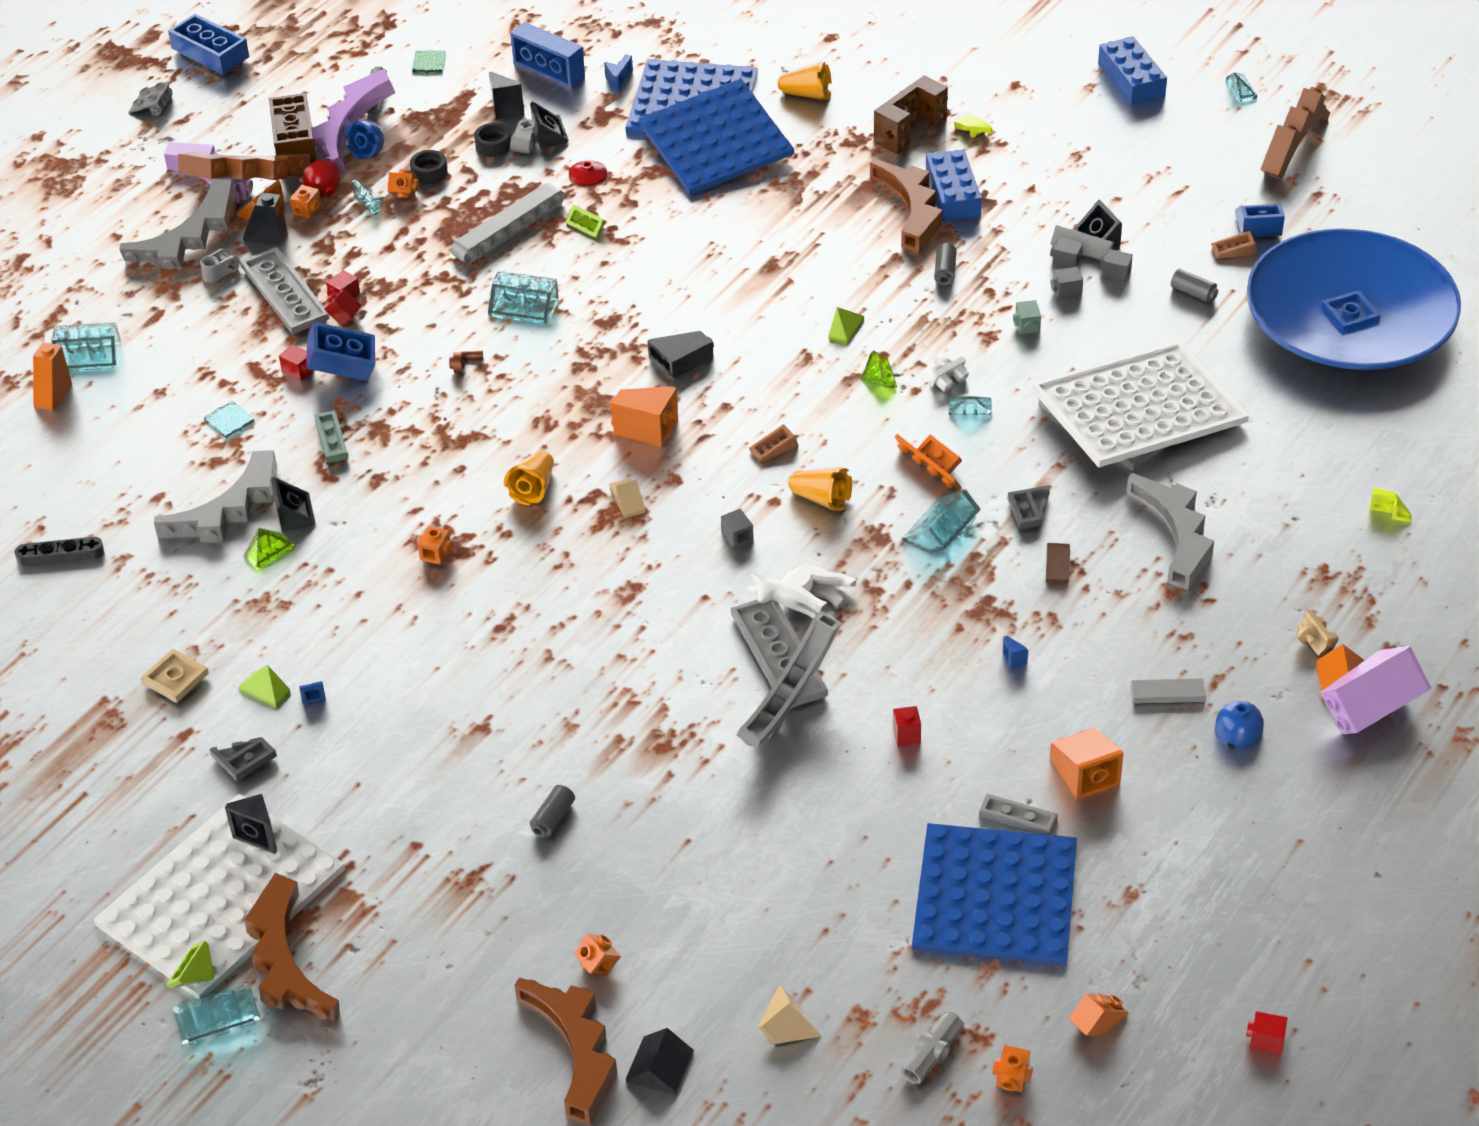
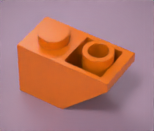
[1068,993,1129,1036]

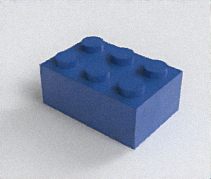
[307,322,376,381]

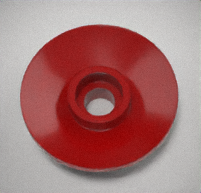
[568,160,607,186]

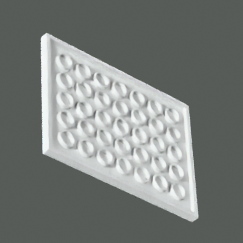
[1032,341,1249,468]
[93,794,346,1001]

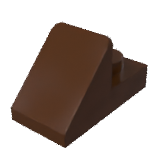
[1046,543,1070,583]

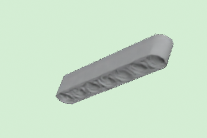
[450,183,565,264]

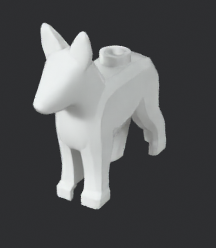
[747,565,857,618]

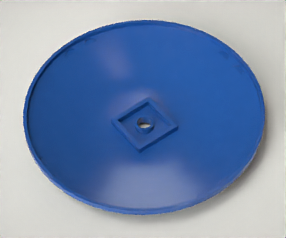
[1247,228,1461,370]

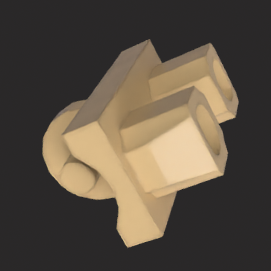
[1297,610,1339,656]

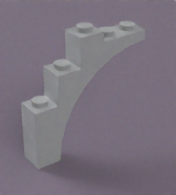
[119,179,236,270]
[154,450,277,543]
[1127,473,1214,590]
[736,611,842,748]

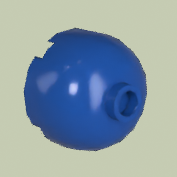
[345,120,385,159]
[1214,700,1264,749]

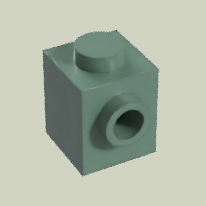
[1013,300,1041,334]

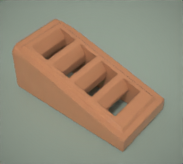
[1211,231,1258,259]
[749,424,798,463]

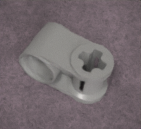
[510,119,536,154]
[200,248,240,283]

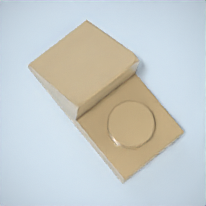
[610,478,646,518]

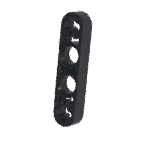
[14,537,104,566]

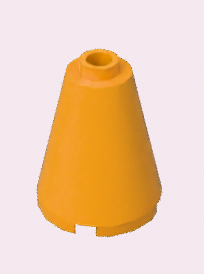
[778,61,832,100]
[504,451,554,505]
[788,467,852,512]

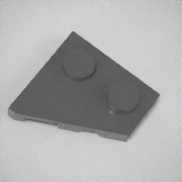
[1007,485,1050,529]
[209,737,277,781]

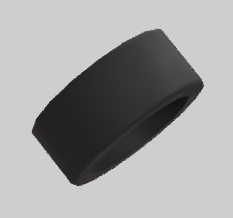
[474,123,511,157]
[410,150,448,184]

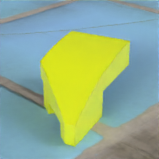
[953,114,993,137]
[1369,488,1412,522]

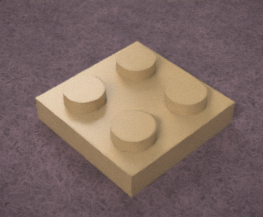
[141,649,209,703]

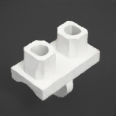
[928,355,969,392]

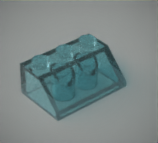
[488,271,559,324]
[51,322,121,372]
[901,489,981,554]
[172,982,260,1045]

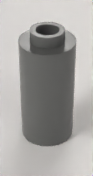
[934,243,957,285]
[1170,268,1219,303]
[530,785,575,837]

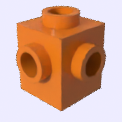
[387,169,419,199]
[290,185,322,219]
[417,526,453,565]
[574,934,621,976]
[992,1045,1033,1092]

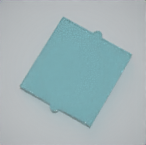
[204,401,255,438]

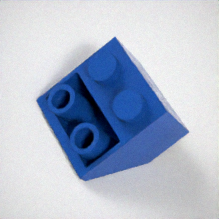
[1235,204,1285,237]

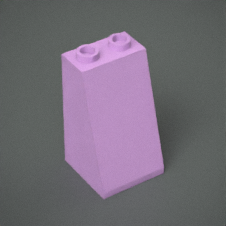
[1321,646,1432,734]

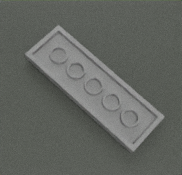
[240,247,330,334]
[731,599,828,708]

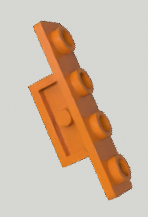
[894,434,962,491]

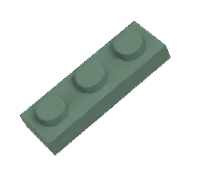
[314,410,348,463]

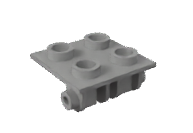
[128,80,173,115]

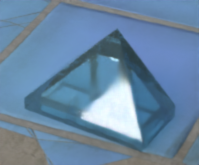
[1226,72,1258,102]
[352,179,384,215]
[948,396,992,415]

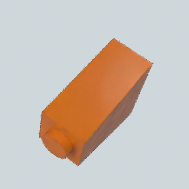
[33,342,72,411]

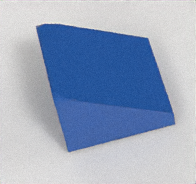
[1002,636,1028,669]
[299,681,326,704]

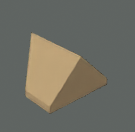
[758,986,822,1044]

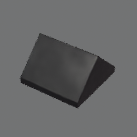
[488,71,525,120]
[530,101,569,148]
[1073,199,1122,248]
[271,476,316,531]
[225,793,277,854]
[626,1028,694,1095]

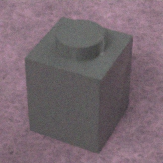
[1050,237,1083,268]
[1100,249,1133,283]
[1050,267,1084,299]
[721,508,754,548]

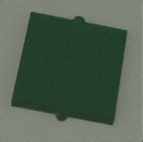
[411,49,446,74]

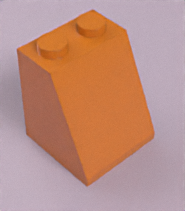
[610,387,678,447]
[1050,728,1124,800]

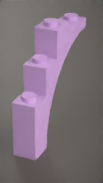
[312,68,396,173]
[164,142,253,217]

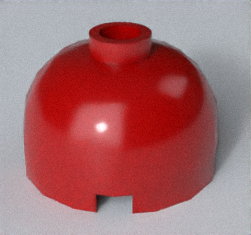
[300,158,340,197]

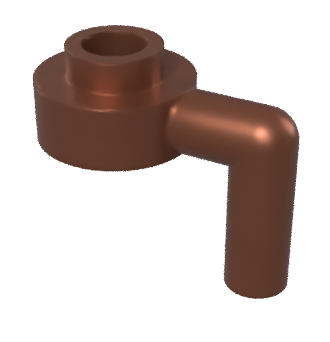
[449,350,483,373]

